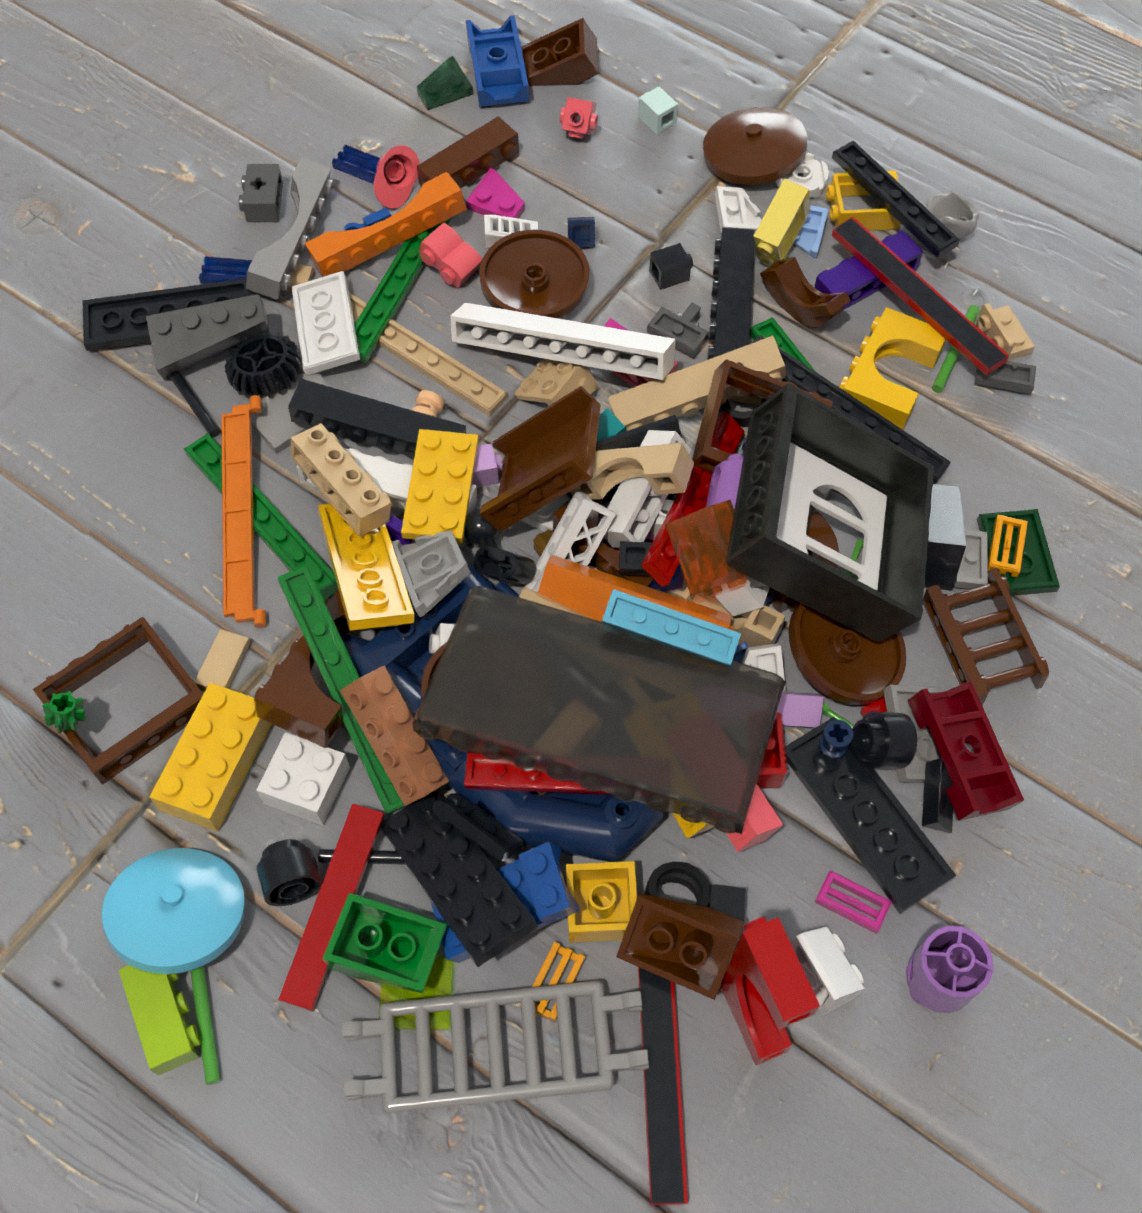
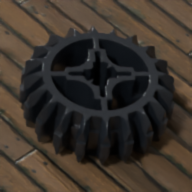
[224,331,302,399]

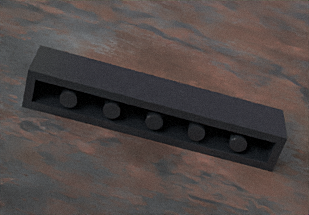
[707,227,755,360]
[288,378,466,459]

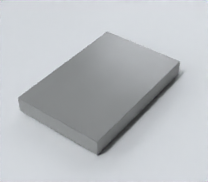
[251,372,331,454]

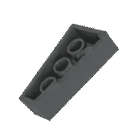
[146,294,270,380]

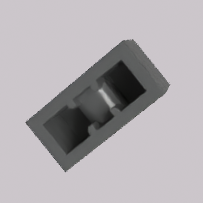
[239,164,283,222]

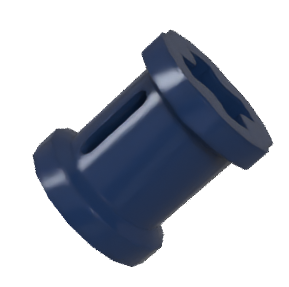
[819,720,853,759]

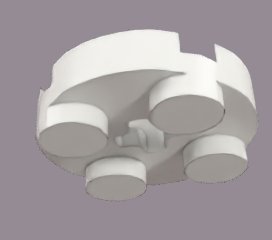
[775,152,829,198]

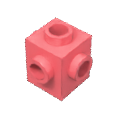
[559,97,598,139]

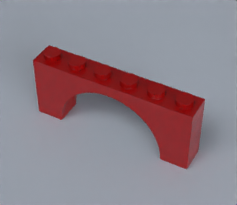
[720,917,820,1066]

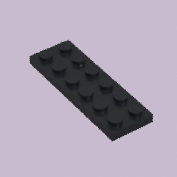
[82,278,251,351]
[784,717,956,914]
[381,790,538,968]

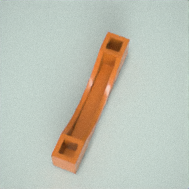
[304,172,467,277]

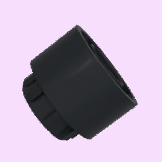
[851,711,917,769]
[256,839,323,906]

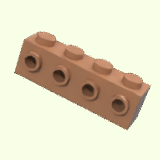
[340,666,449,806]

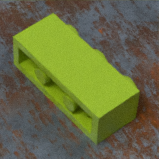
[118,965,201,1076]

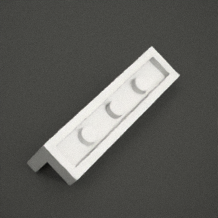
[525,490,616,592]

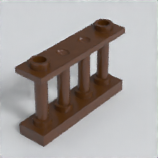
[923,567,1049,706]

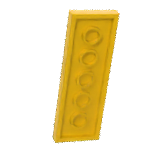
[318,504,414,631]

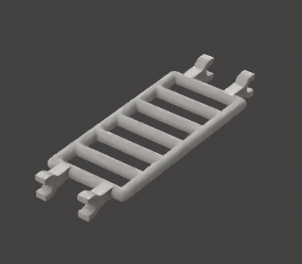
[342,981,649,1113]

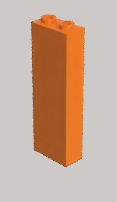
[538,555,735,682]

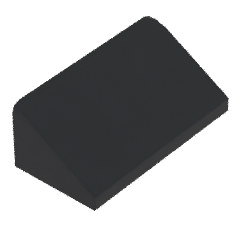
[922,759,953,833]

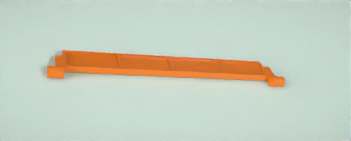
[221,395,266,628]

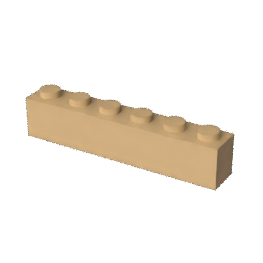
[608,336,786,431]

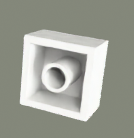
[256,732,350,826]

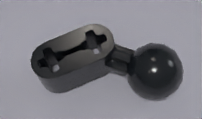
[464,509,536,584]

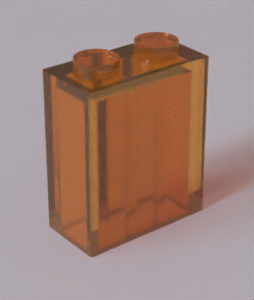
[665,500,747,597]

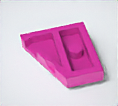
[466,168,525,219]

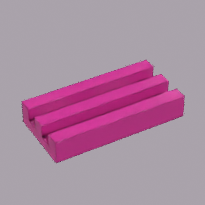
[815,870,892,934]

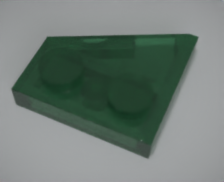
[417,56,473,111]

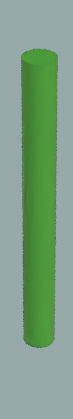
[932,305,980,393]
[190,965,220,1085]

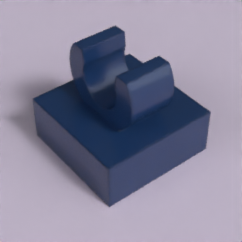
[567,217,595,247]

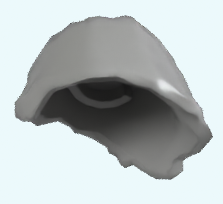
[926,191,979,239]

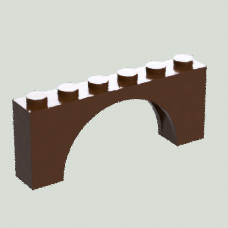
[254,587,413,748]

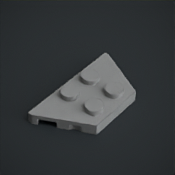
[391,530,471,617]

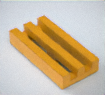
[988,515,1028,577]
[532,941,585,1022]

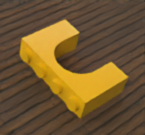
[839,307,946,430]

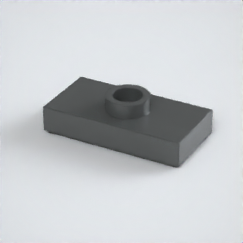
[974,361,1036,394]

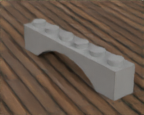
[246,158,333,300]

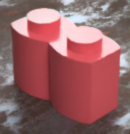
[419,223,482,288]

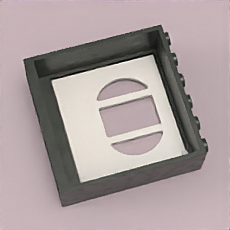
[725,383,934,643]

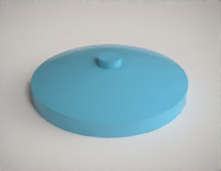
[102,848,245,974]

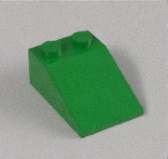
[323,893,448,993]

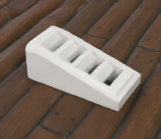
[484,215,538,248]

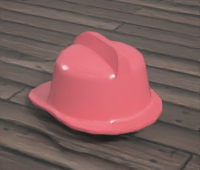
[373,145,420,209]

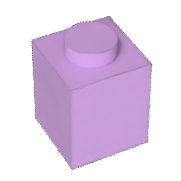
[472,443,503,488]

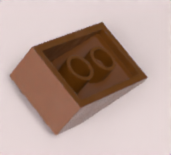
[521,18,599,86]
[616,894,745,1000]

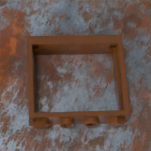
[692,359,833,473]
[33,617,203,785]

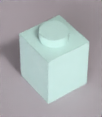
[638,87,678,134]

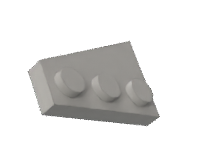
[883,685,942,783]

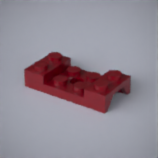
[908,681,1024,821]

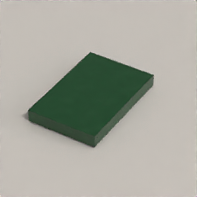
[977,509,1060,596]

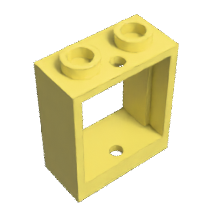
[753,178,810,266]

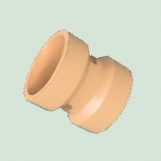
[411,390,444,417]

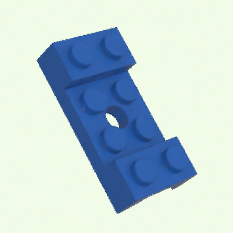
[466,15,529,107]
[431,842,580,963]

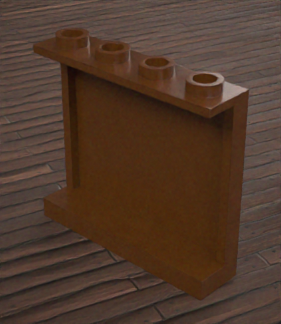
[480,386,601,532]

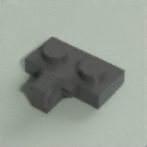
[647,303,709,358]

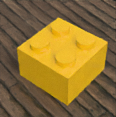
[566,861,637,943]

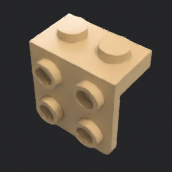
[515,358,599,406]

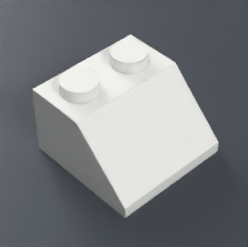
[792,926,865,1016]

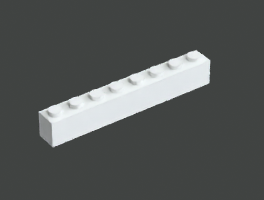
[450,303,675,380]

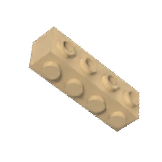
[291,424,392,537]

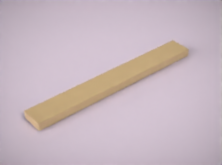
[349,292,508,417]

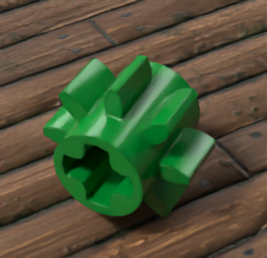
[42,691,86,733]

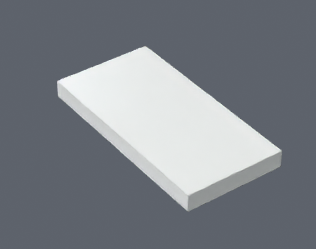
[291,271,360,375]

